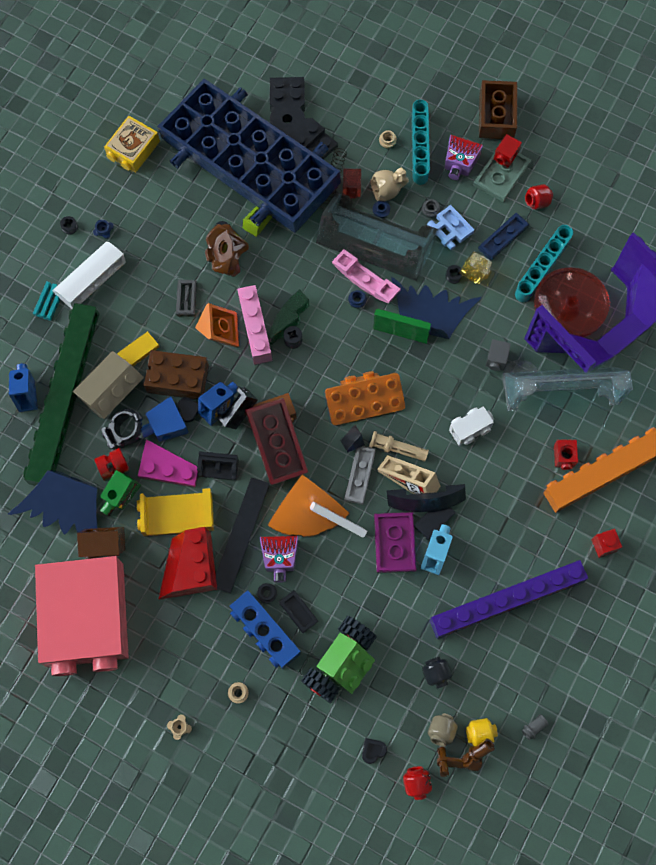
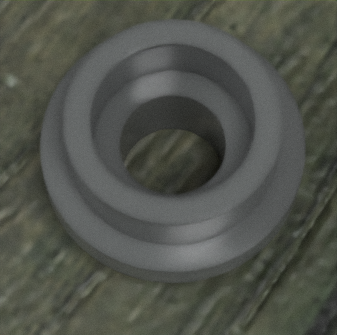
[422,199,440,217]

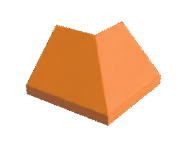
[195,303,239,347]

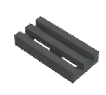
[176,280,197,317]

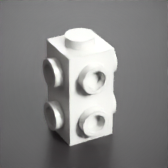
[449,406,494,446]

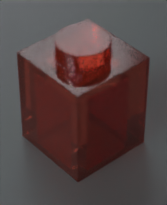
[343,168,361,198]

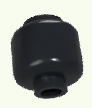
[422,656,452,689]

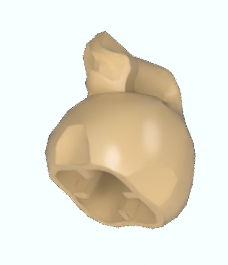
[371,167,409,201]

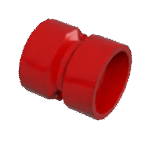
[94,448,129,481]

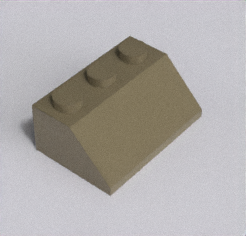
[72,351,144,419]

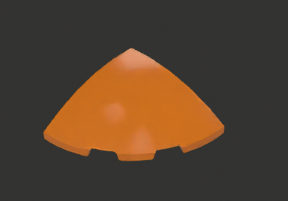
[268,475,350,537]

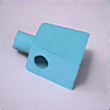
[420,524,453,575]

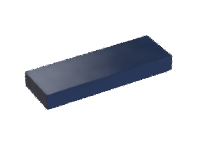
[478,213,529,261]

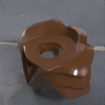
[205,224,249,277]

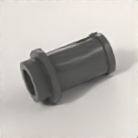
[522,714,549,740]

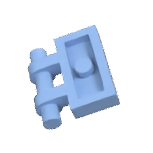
[427,205,474,250]

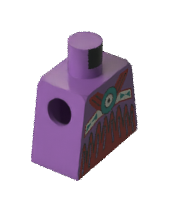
[445,135,483,180]
[260,536,298,583]

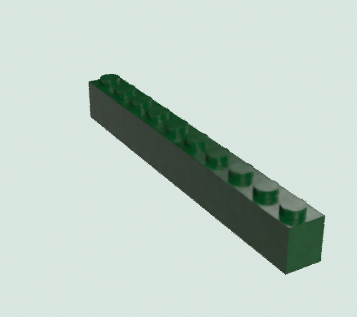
[23,303,100,486]

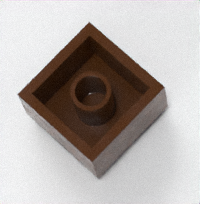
[77,527,126,559]

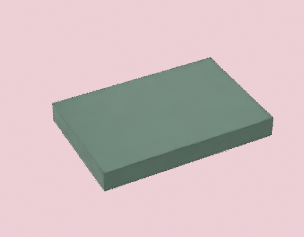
[473,152,531,202]

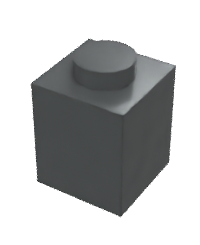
[486,339,511,371]

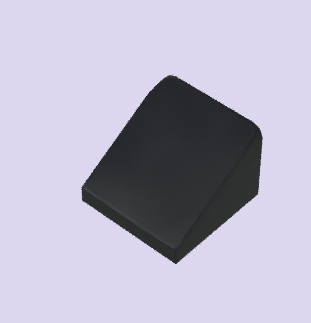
[340,425,365,453]

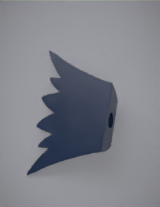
[391,277,481,339]
[8,470,97,535]

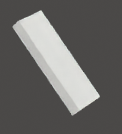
[310,502,367,537]

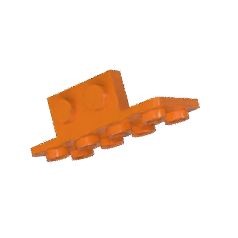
[325,371,405,425]

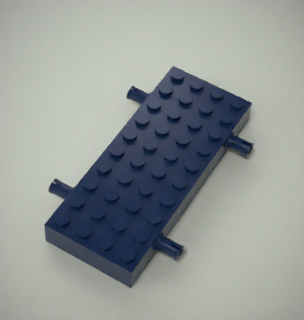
[157,79,341,233]

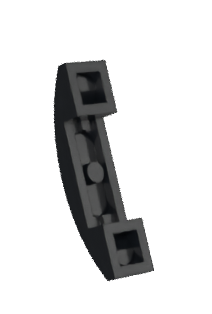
[386,484,466,512]

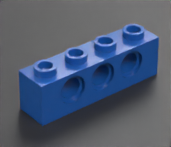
[230,590,301,670]

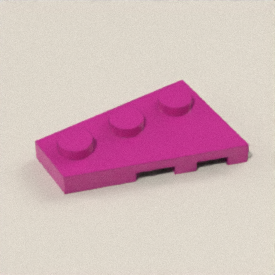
[138,439,198,487]

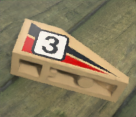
[377,455,441,494]

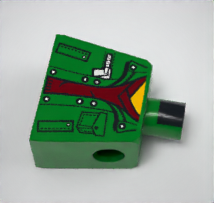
[100,470,141,517]

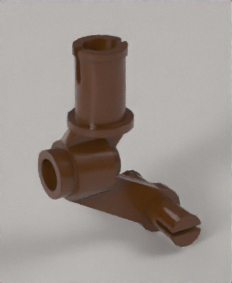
[437,738,495,777]

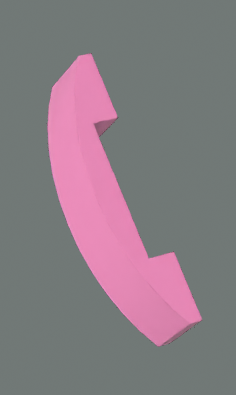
[332,249,401,303]

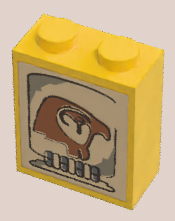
[104,116,160,173]

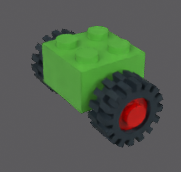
[301,616,377,703]

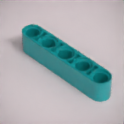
[411,99,430,185]
[515,225,573,302]

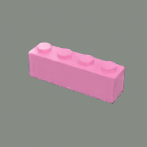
[237,285,272,365]

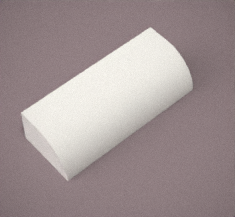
[53,242,126,309]

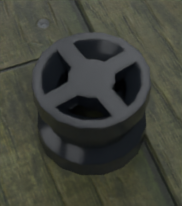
[283,326,303,349]

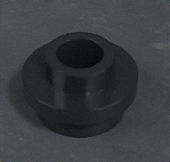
[257,583,277,603]

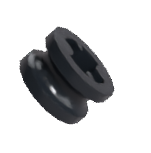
[60,216,78,235]
[446,265,463,284]

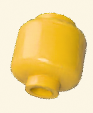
[466,718,498,746]

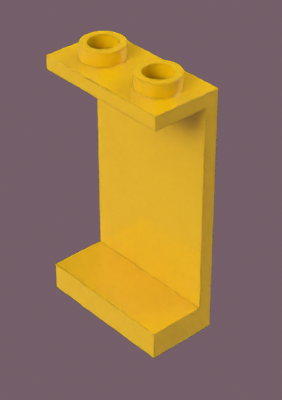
[137,488,214,536]

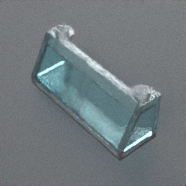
[503,367,633,411]

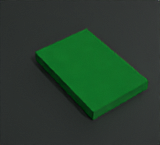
[373,309,431,344]

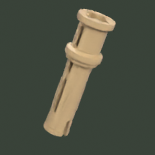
[369,431,429,462]

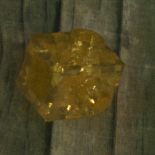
[460,251,492,284]

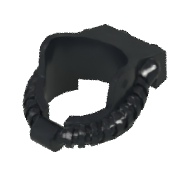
[101,408,143,450]

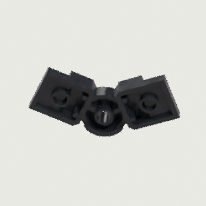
[270,77,338,160]

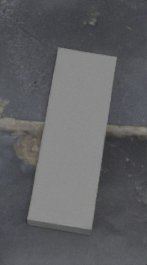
[344,446,376,505]

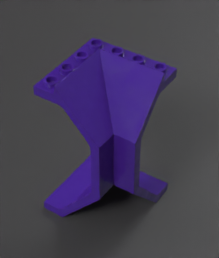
[524,232,656,373]

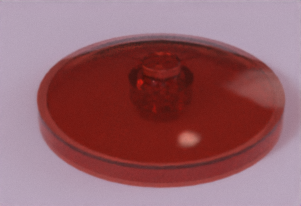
[534,267,610,337]

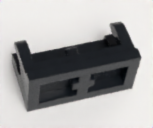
[217,386,258,430]
[197,451,239,480]

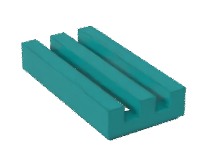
[33,281,60,321]

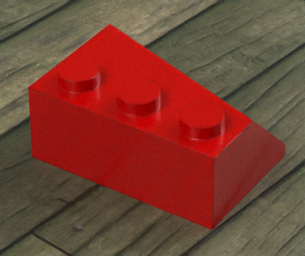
[158,527,217,600]

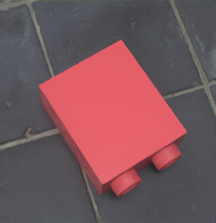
[35,556,129,676]

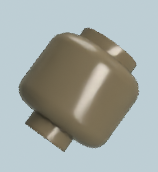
[428,713,458,747]

